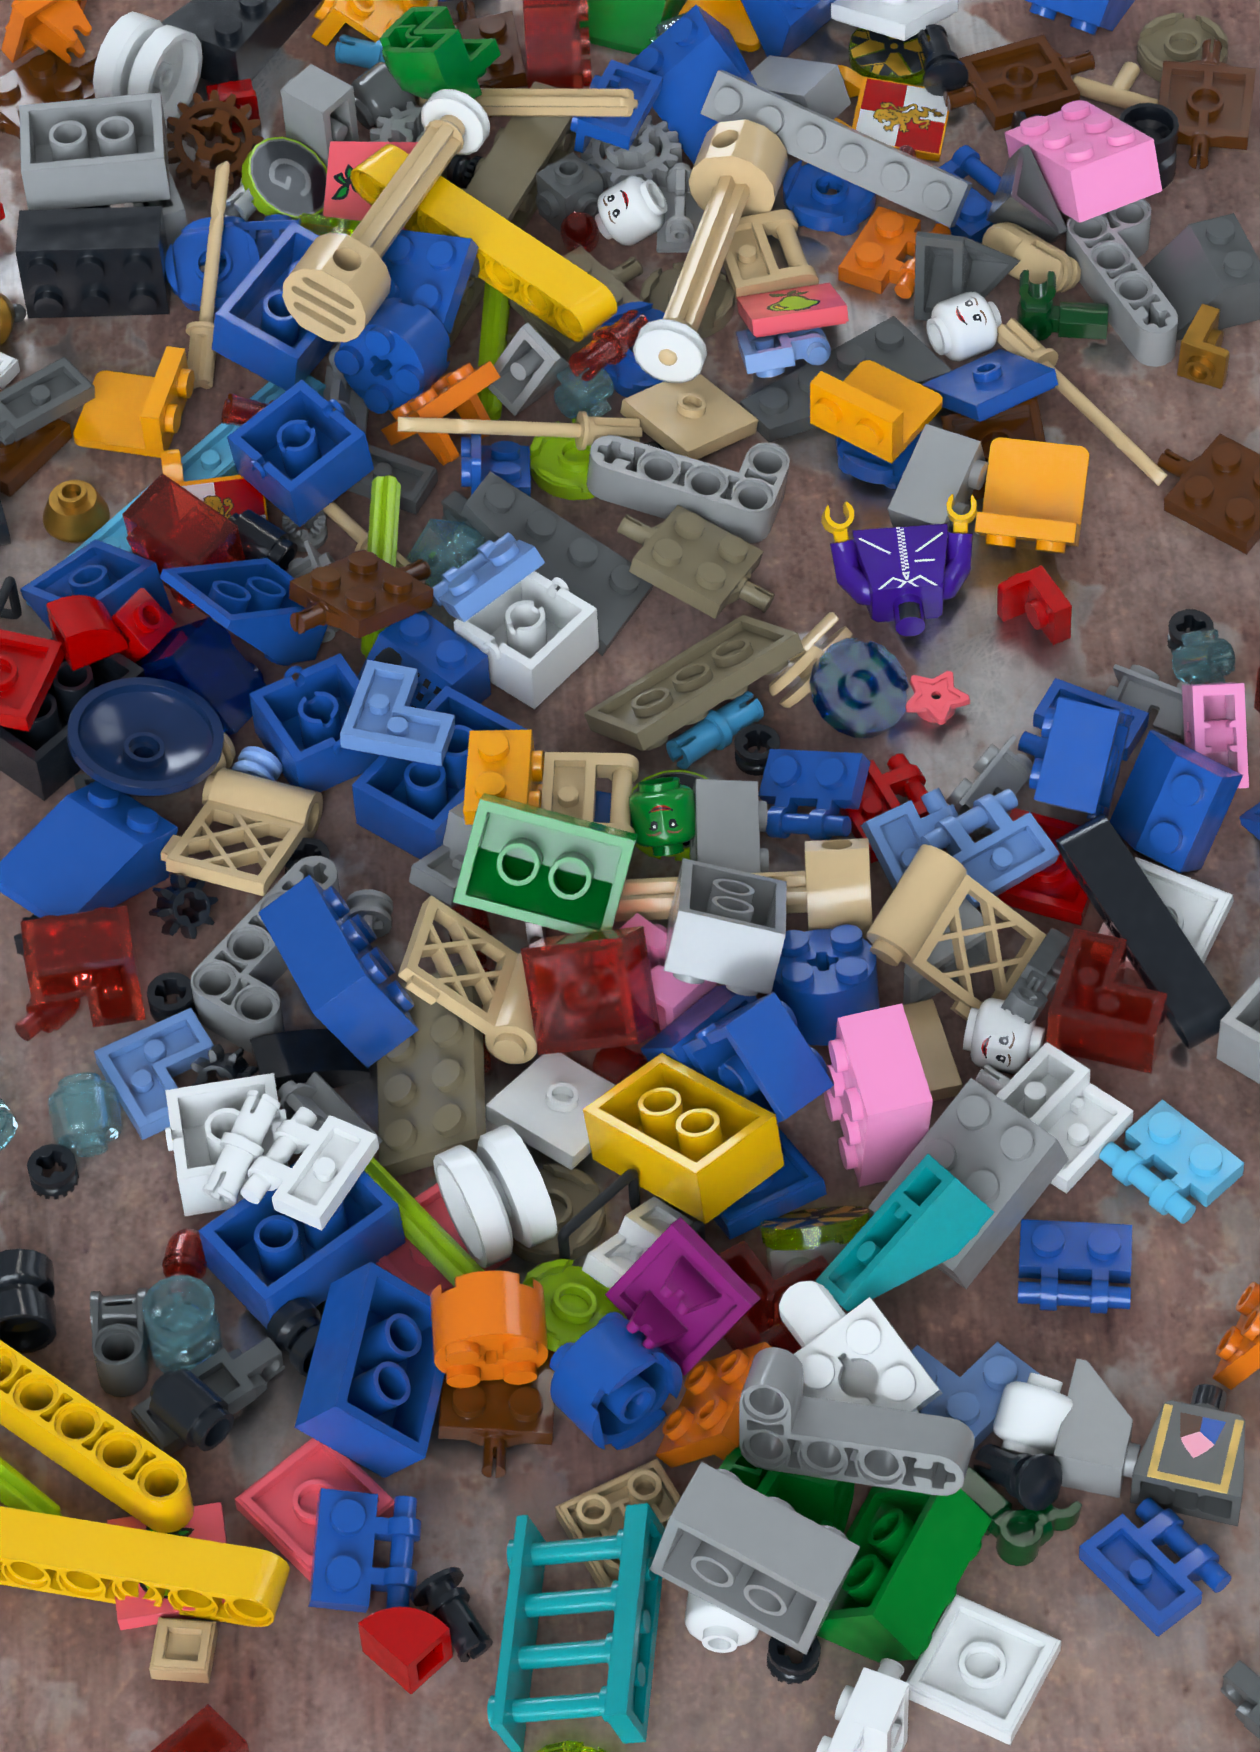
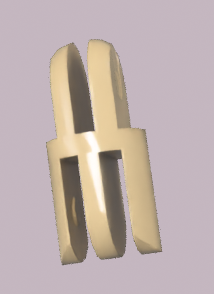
[982,222,1081,293]
[769,612,864,708]

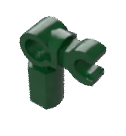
[1017,270,1108,341]
[961,1466,1082,1566]

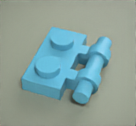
[1099,1099,1244,1224]

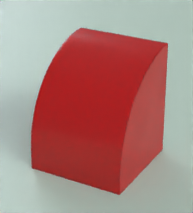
[46,595,129,671]
[358,1607,453,1694]

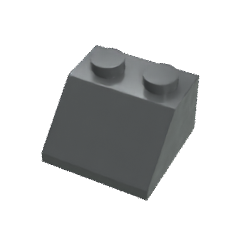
[1144,213,1260,341]

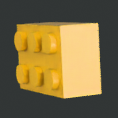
[583,1053,785,1224]

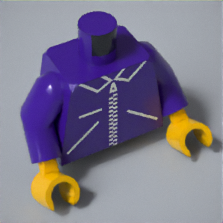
[821,494,977,637]

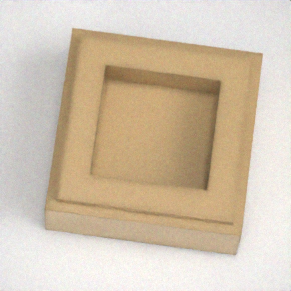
[149,1617,218,1683]

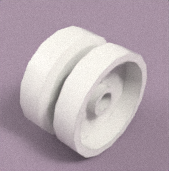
[93,12,203,128]
[433,1124,557,1268]

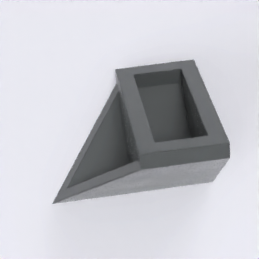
[986,144,1067,244]
[914,231,1020,321]

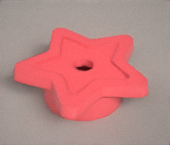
[905,671,970,725]

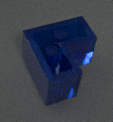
[136,617,267,736]

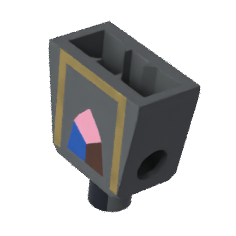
[1130,1384,1245,1526]

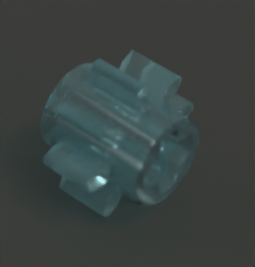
[554,360,614,419]
[1172,629,1235,685]

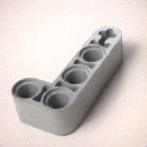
[1065,198,1178,367]
[586,435,790,544]
[191,856,341,1053]
[739,1347,975,1496]

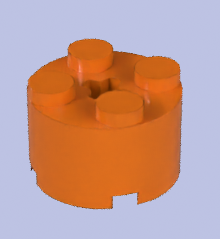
[430,1270,548,1388]

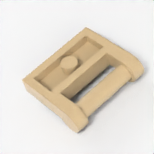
[723,209,819,301]
[541,752,639,833]

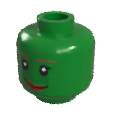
[629,777,695,856]

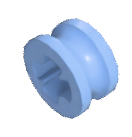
[232,746,283,780]

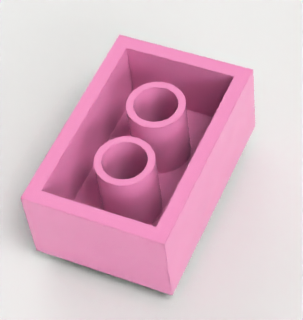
[1005,100,1162,223]
[824,1003,933,1187]

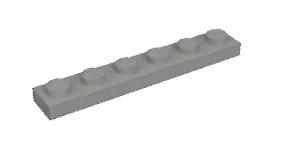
[700,70,973,228]

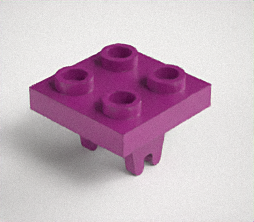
[605,1217,761,1376]

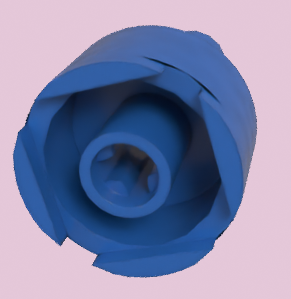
[334,297,451,414]
[771,924,880,1046]
[550,1312,683,1450]

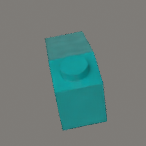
[815,1154,995,1312]

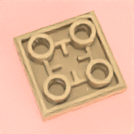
[555,1459,681,1588]

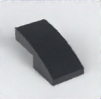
[250,1028,371,1090]

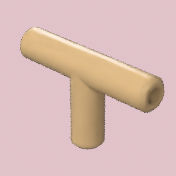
[1072,62,1159,109]

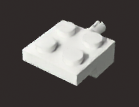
[975,1042,1134,1194]
[816,1658,909,1752]

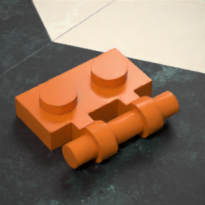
[838,206,951,299]

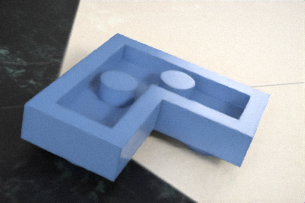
[340,660,455,766]
[94,1008,214,1140]
[911,1342,1040,1451]

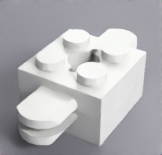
[779,1281,943,1413]

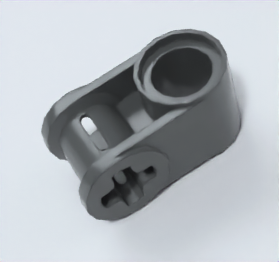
[90,1287,152,1397]

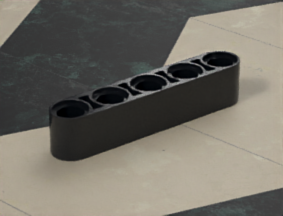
[1056,814,1232,1049]

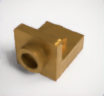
[1177,304,1230,389]

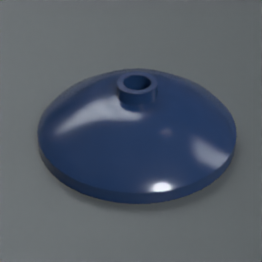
[67,677,224,796]

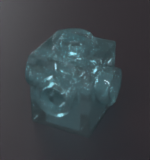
[407,519,485,588]

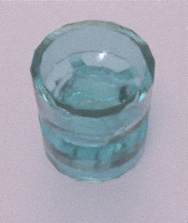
[142,1275,223,1373]

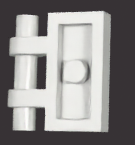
[241,1107,379,1231]

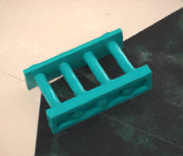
[487,1503,665,1752]

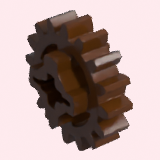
[166,90,264,193]

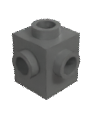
[536,152,604,239]

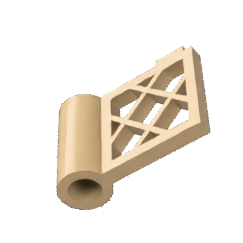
[161,768,323,896]
[866,844,1047,1021]
[398,895,559,1064]

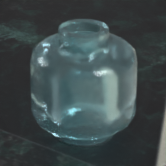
[47,1072,123,1157]

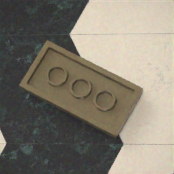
[584,615,804,751]
[377,964,486,1178]

